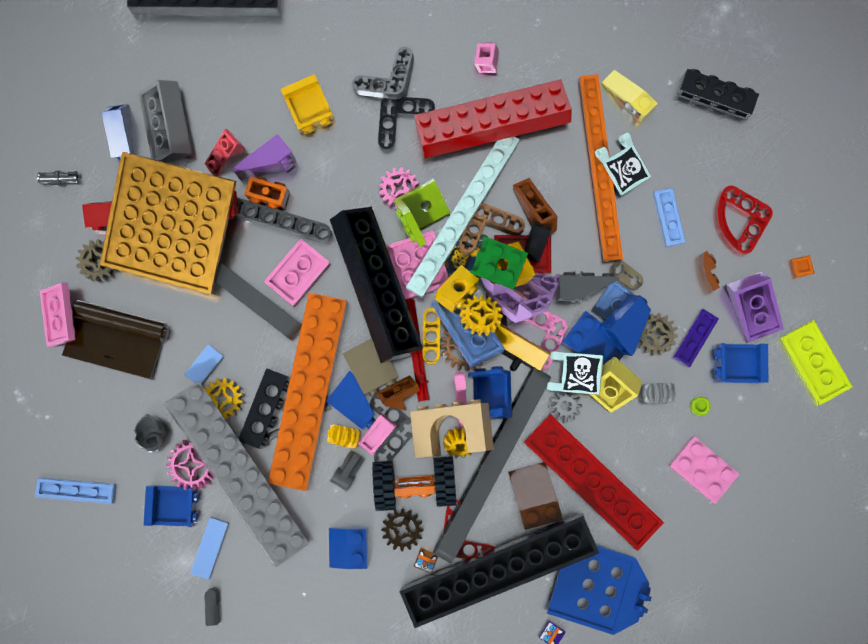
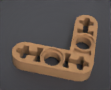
[459,203,525,255]

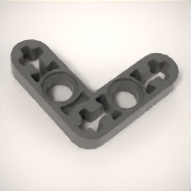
[352,47,414,99]
[370,395,413,462]

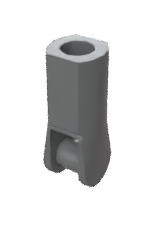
[204,588,219,626]

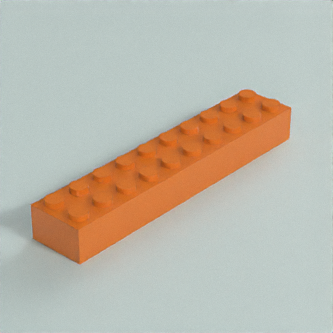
[268,293,348,491]

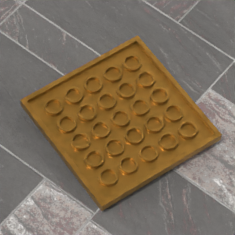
[100,152,237,295]

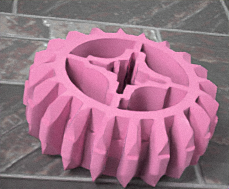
[166,440,214,491]

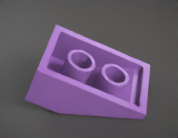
[232,134,296,180]
[726,271,784,342]

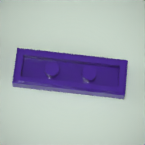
[672,309,719,368]

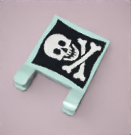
[595,132,651,195]
[547,351,603,395]

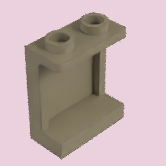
[343,338,399,396]

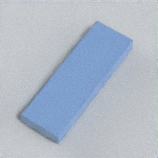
[653,187,686,247]
[190,517,229,580]

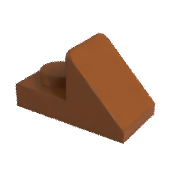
[376,375,420,411]

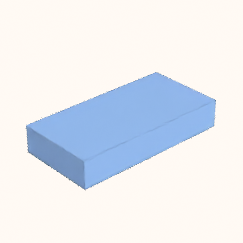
[184,344,224,385]

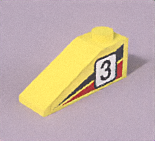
[601,70,658,123]

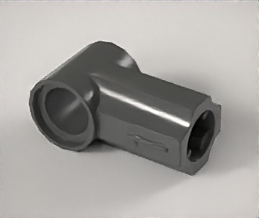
[330,450,365,492]

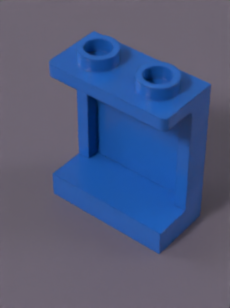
[714,343,769,383]
[468,366,512,420]
[143,485,199,527]

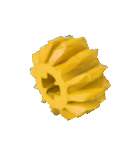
[327,424,360,448]
[444,426,472,459]

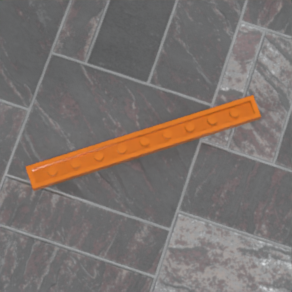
[579,74,623,262]

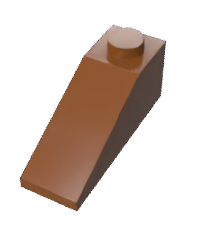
[513,178,558,234]

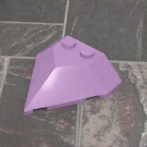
[481,273,560,323]

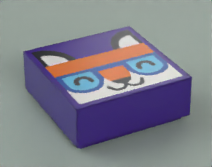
[539,621,566,644]

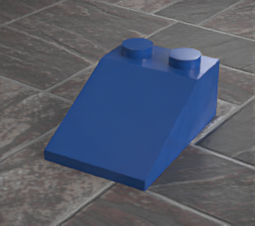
[561,311,624,364]

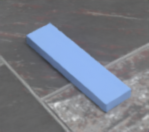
[35,478,116,504]

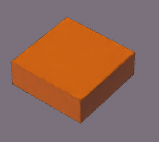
[790,255,815,278]

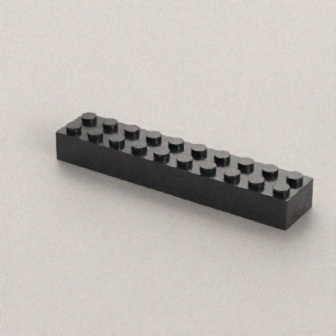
[399,513,599,628]

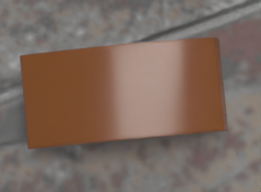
[699,251,720,294]

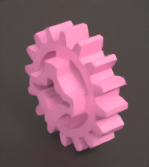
[379,167,419,209]

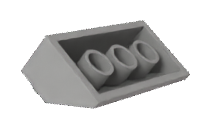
[139,80,192,163]

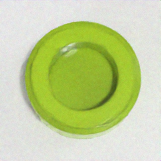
[690,397,711,416]

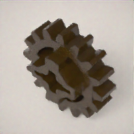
[381,508,424,552]

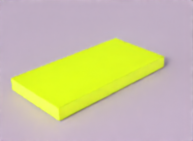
[779,320,853,406]

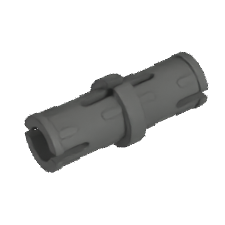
[37,170,79,185]

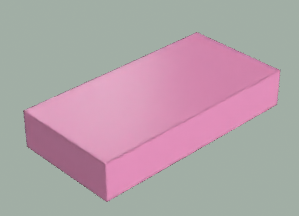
[358,414,397,455]

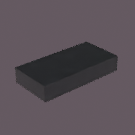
[524,222,552,263]

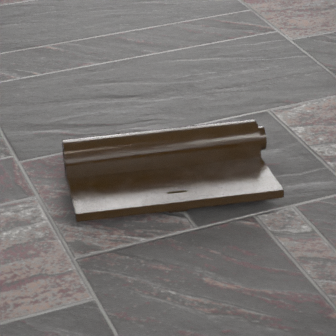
[62,300,169,380]

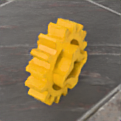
[459,295,503,337]
[204,378,244,419]

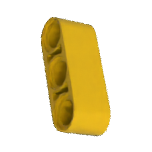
[423,308,440,365]

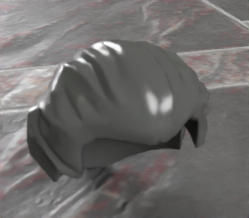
[134,414,167,453]

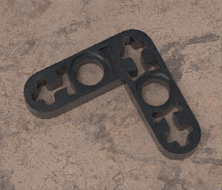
[378,97,435,152]

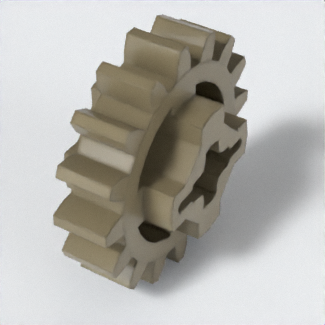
[75,239,117,281]
[639,313,678,355]

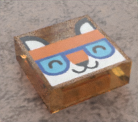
[414,548,438,574]

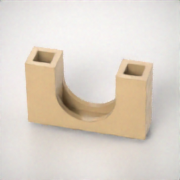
[410,399,494,458]

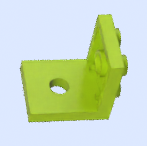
[393,179,450,247]

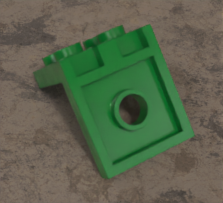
[470,236,529,290]

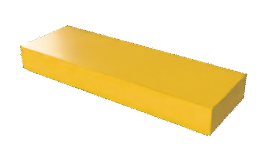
[495,324,551,371]

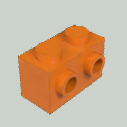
[244,176,289,210]

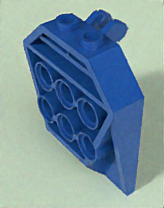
[547,545,652,635]

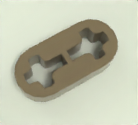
[610,260,643,290]

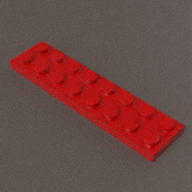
[524,414,664,551]

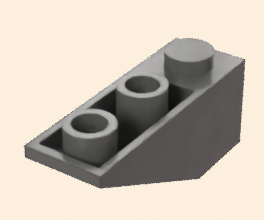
[558,272,619,301]

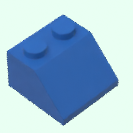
[329,527,368,569]

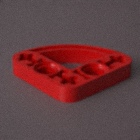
[716,185,773,255]

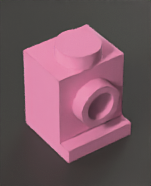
[474,42,499,73]

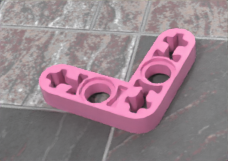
[524,311,568,370]
[454,372,467,429]

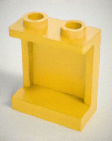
[280,74,334,134]

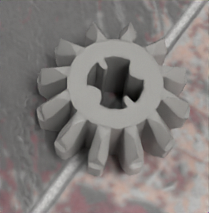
[642,383,676,403]
[549,391,582,423]

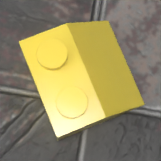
[590,357,642,413]

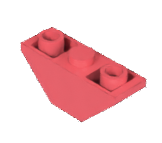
[204,129,245,176]

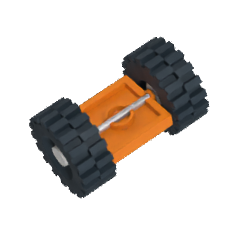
[372,456,457,511]

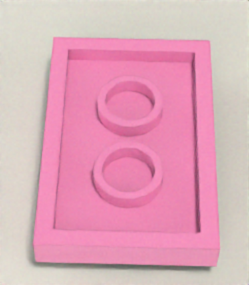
[264,238,330,307]
[40,283,75,347]
[669,436,740,504]

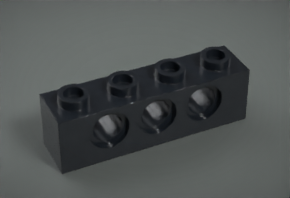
[676,69,759,120]
[238,368,290,449]

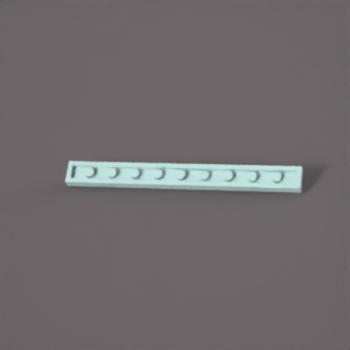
[406,137,520,298]

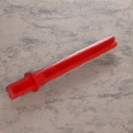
[406,299,430,402]

